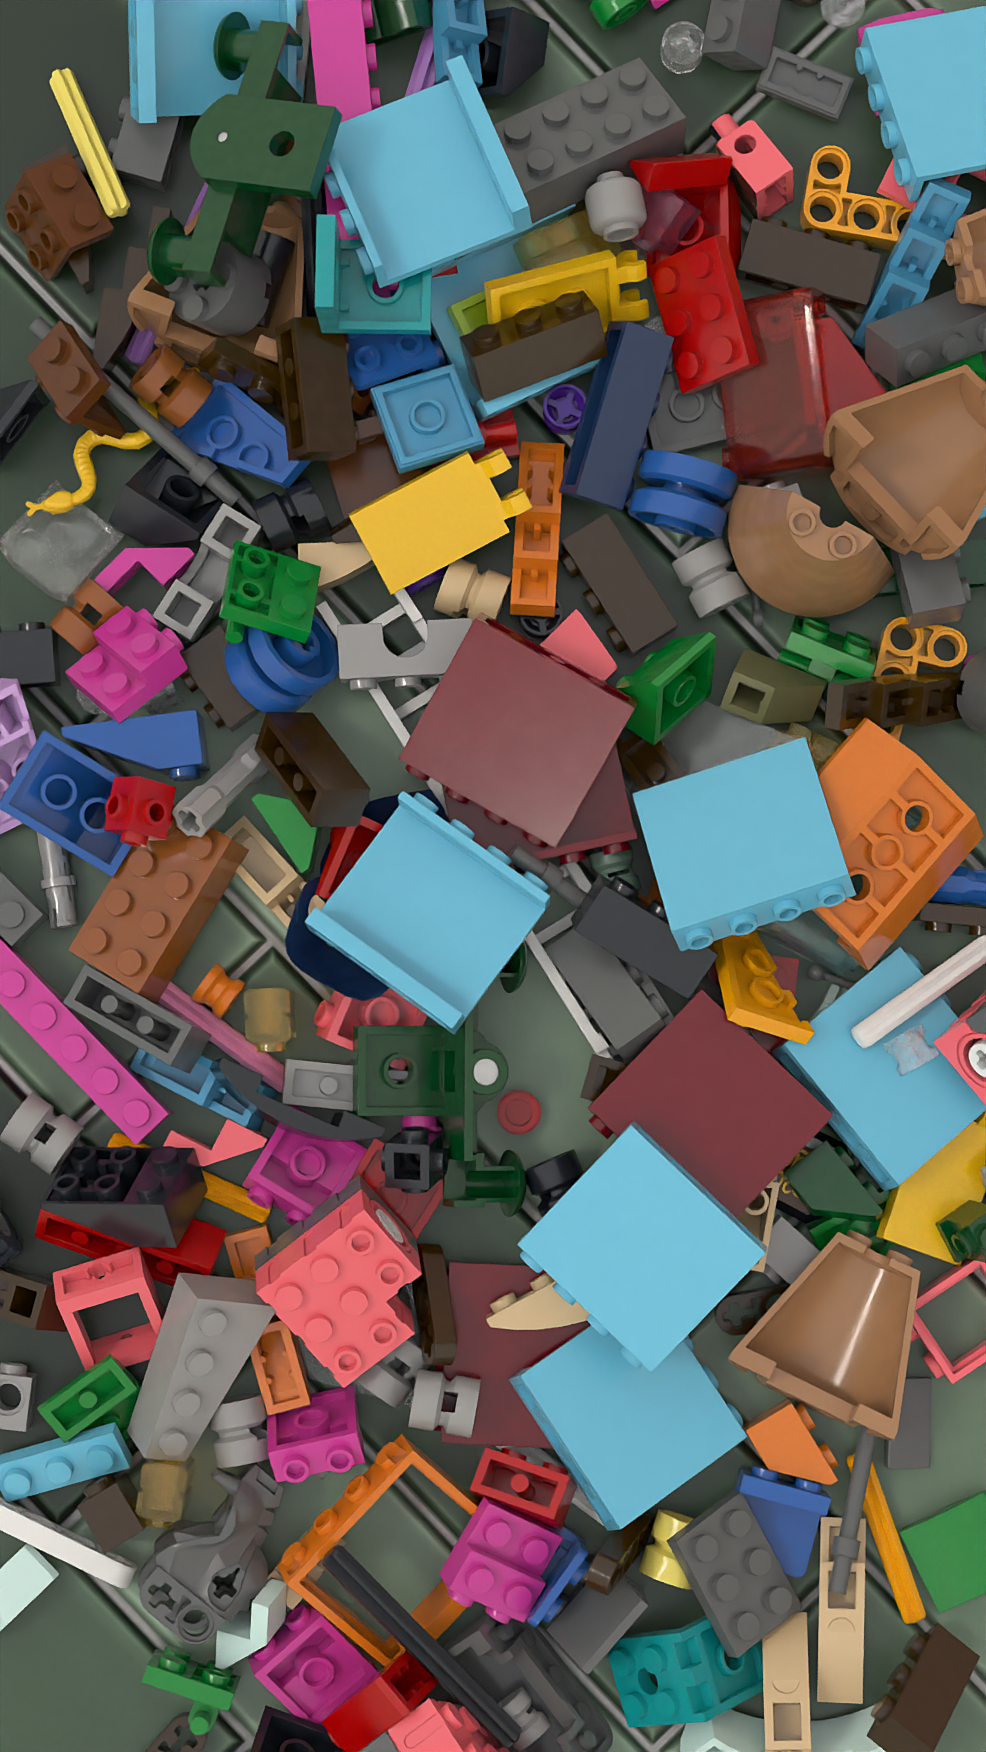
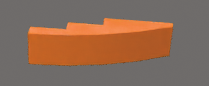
[510,441,565,617]
[224,1223,312,1415]

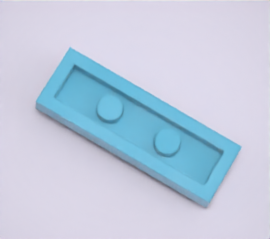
[0,1422,132,1502]

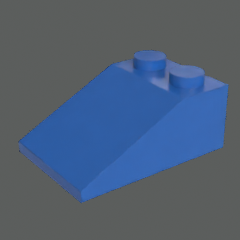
[61,710,210,782]
[0,730,132,877]

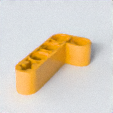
[800,145,946,260]
[871,617,967,741]

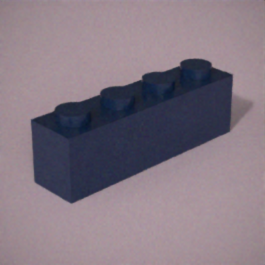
[558,321,674,510]

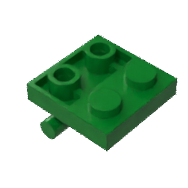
[219,540,321,644]
[777,616,877,690]
[142,1646,241,1735]

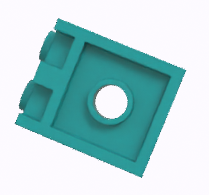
[315,215,432,335]
[607,1615,763,1728]

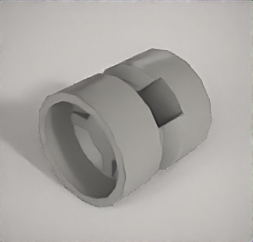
[672,538,750,619]
[0,1092,84,1175]
[356,1337,430,1409]
[408,1368,481,1438]
[209,1393,269,1468]

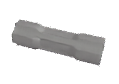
[172,733,270,838]

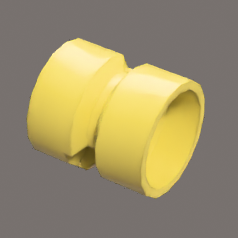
[639,1509,694,1589]

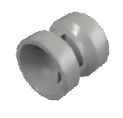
[498,1687,551,1752]

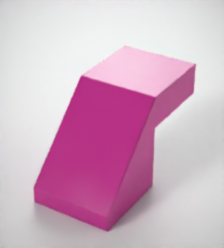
[94,548,196,597]

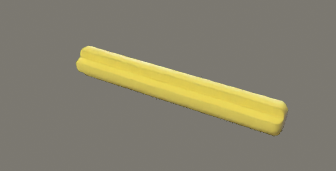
[49,68,130,218]

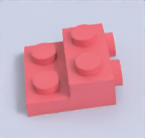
[314,988,427,1071]

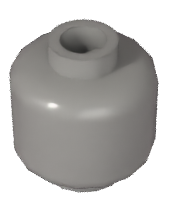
[585,171,647,242]

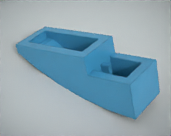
[129,1048,278,1131]

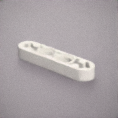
[0,1497,138,1589]

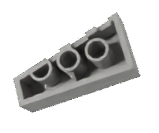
[127,1272,275,1462]

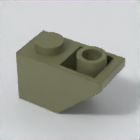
[720,648,827,724]

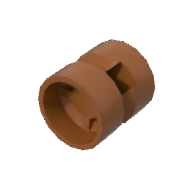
[129,344,213,428]
[48,578,124,655]

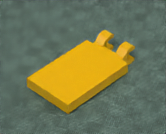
[484,250,649,337]
[349,448,532,595]
[876,1110,986,1266]

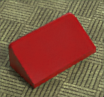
[629,153,733,192]

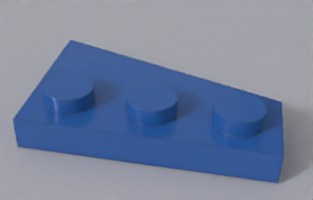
[171,379,311,488]

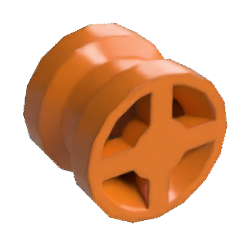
[191,963,246,1020]

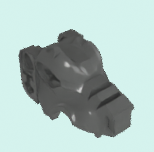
[138,1462,284,1645]

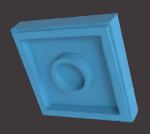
[370,363,485,474]

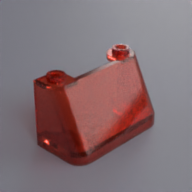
[720,286,835,483]

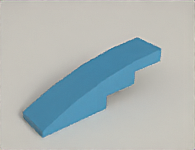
[433,0,488,89]
[851,178,971,349]

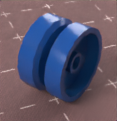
[628,450,738,539]
[225,614,339,713]

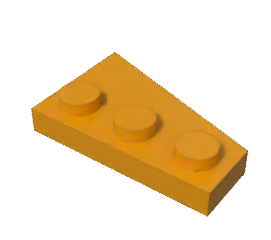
[713,930,815,1045]

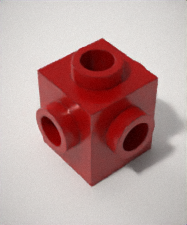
[104,776,176,847]

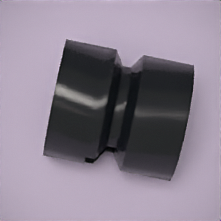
[251,476,332,553]
[525,1149,584,1217]

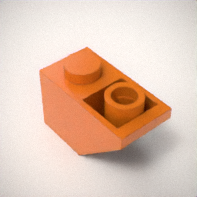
[742,1398,839,1485]

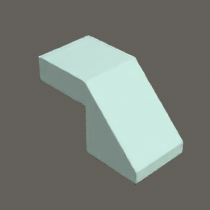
[0,1543,59,1631]
[215,1578,287,1670]

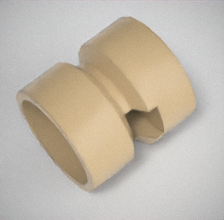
[433,558,512,623]

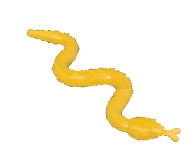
[25,367,200,517]

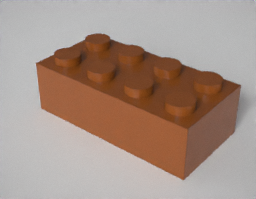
[68,804,249,1002]

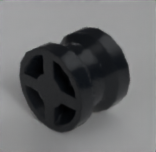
[519,598,563,639]

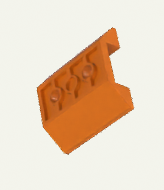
[812,718,984,971]

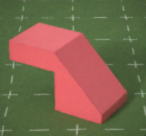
[163,1119,270,1166]

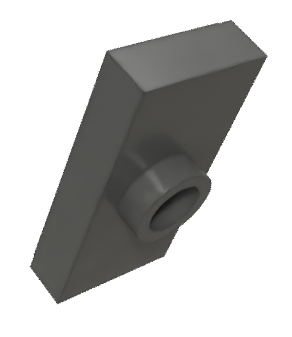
[755,46,854,123]

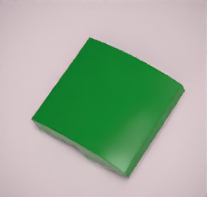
[37,1354,142,1443]
[899,1490,986,1613]

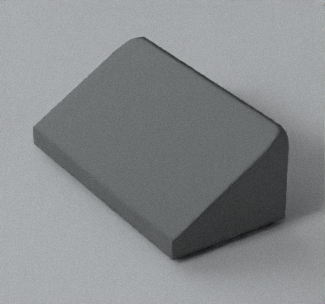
[884,1377,931,1470]

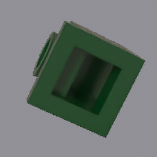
[935,1200,986,1263]

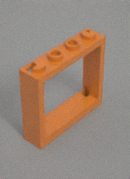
[277,1434,480,1667]

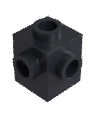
[381,1126,449,1194]

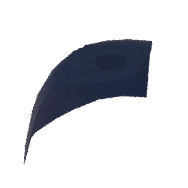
[285,876,389,1001]

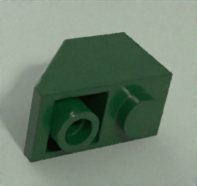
[784,1141,884,1223]

